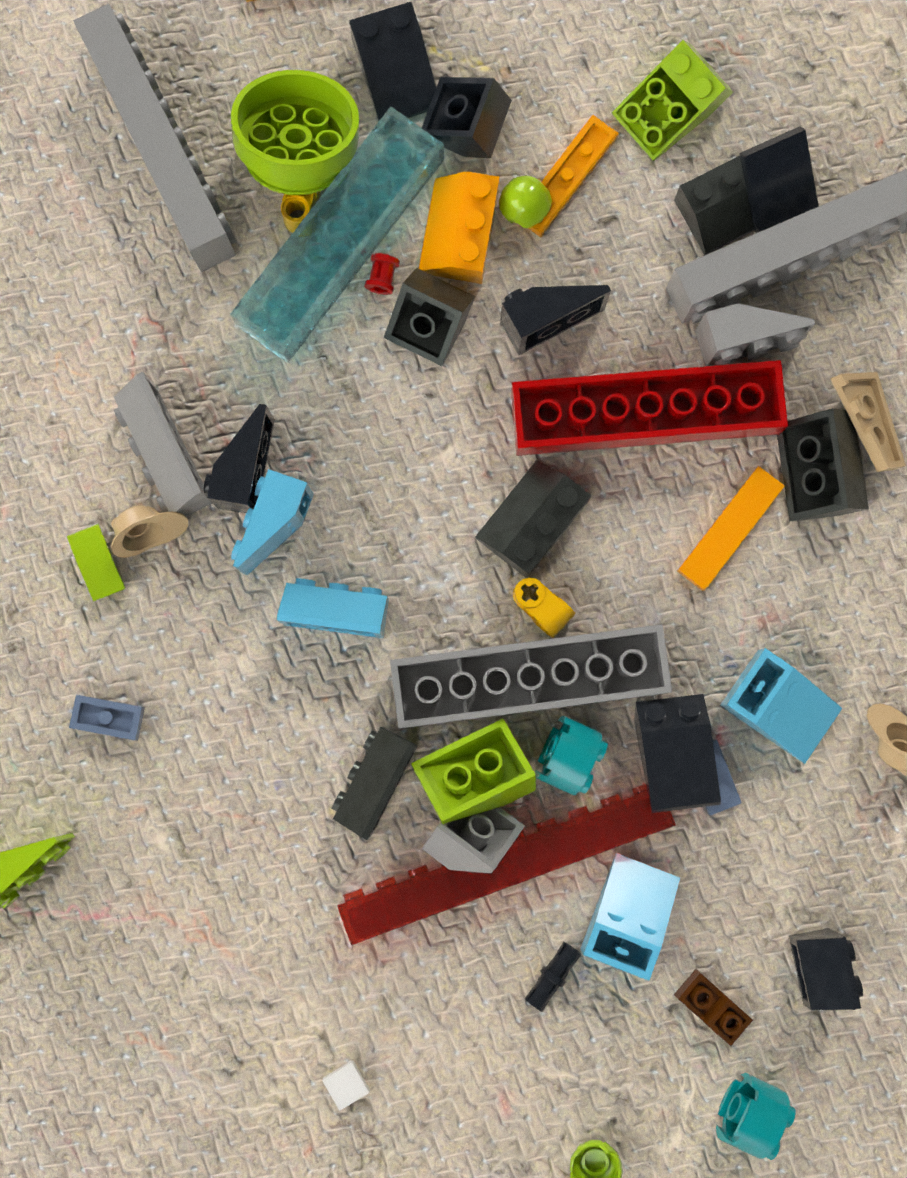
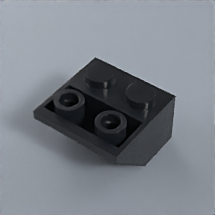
[789,928,863,1010]

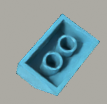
[277,578,389,638]

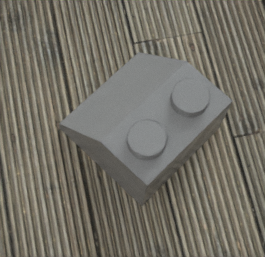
[422,807,525,873]

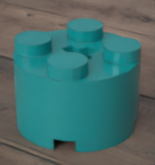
[535,716,608,795]
[716,1073,796,1160]

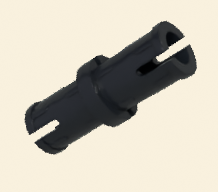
[525,941,582,1012]

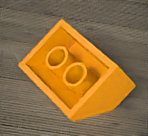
[419,171,500,284]

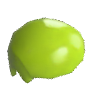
[499,175,552,228]
[570,1139,623,1178]

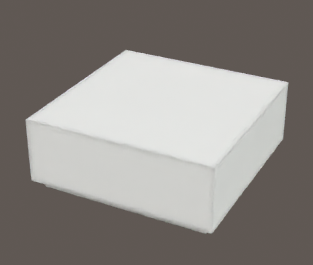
[322,1060,370,1111]

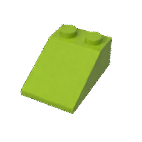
[411,718,536,824]

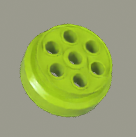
[231,70,359,195]

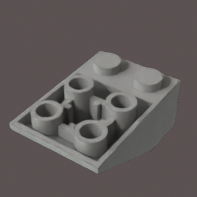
[695,303,815,366]

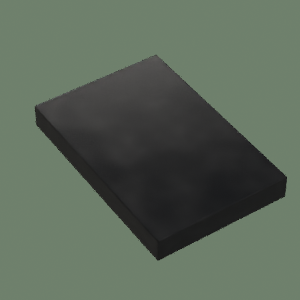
[739,126,819,233]

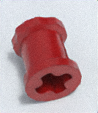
[364,253,400,295]

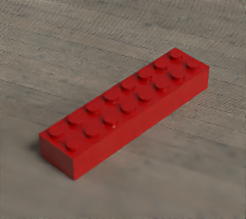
[511,360,788,456]

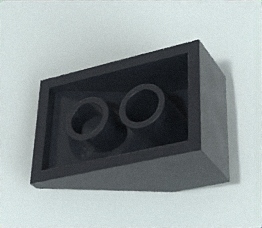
[349,2,436,127]
[500,285,611,355]
[204,404,275,513]
[634,694,721,813]

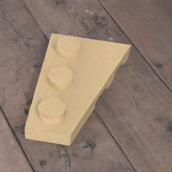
[830,372,906,472]

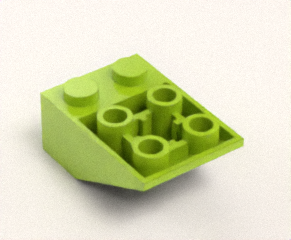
[612,40,733,161]
[0,833,75,909]

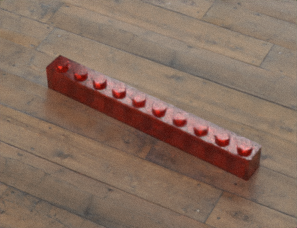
[337,783,676,945]

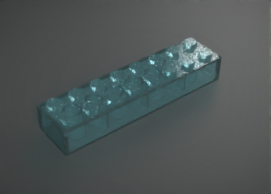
[230,107,444,363]

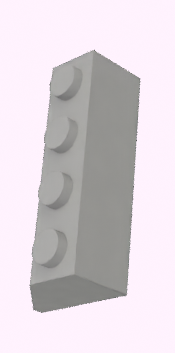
[114,372,213,516]

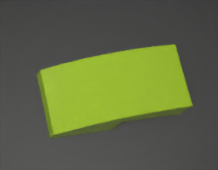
[67,523,125,602]

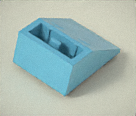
[231,469,314,575]
[720,648,842,764]
[580,853,680,981]

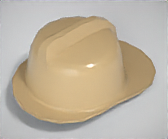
[111,505,188,558]
[866,703,907,776]

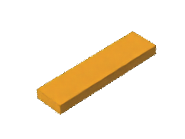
[528,115,619,237]
[677,466,785,591]

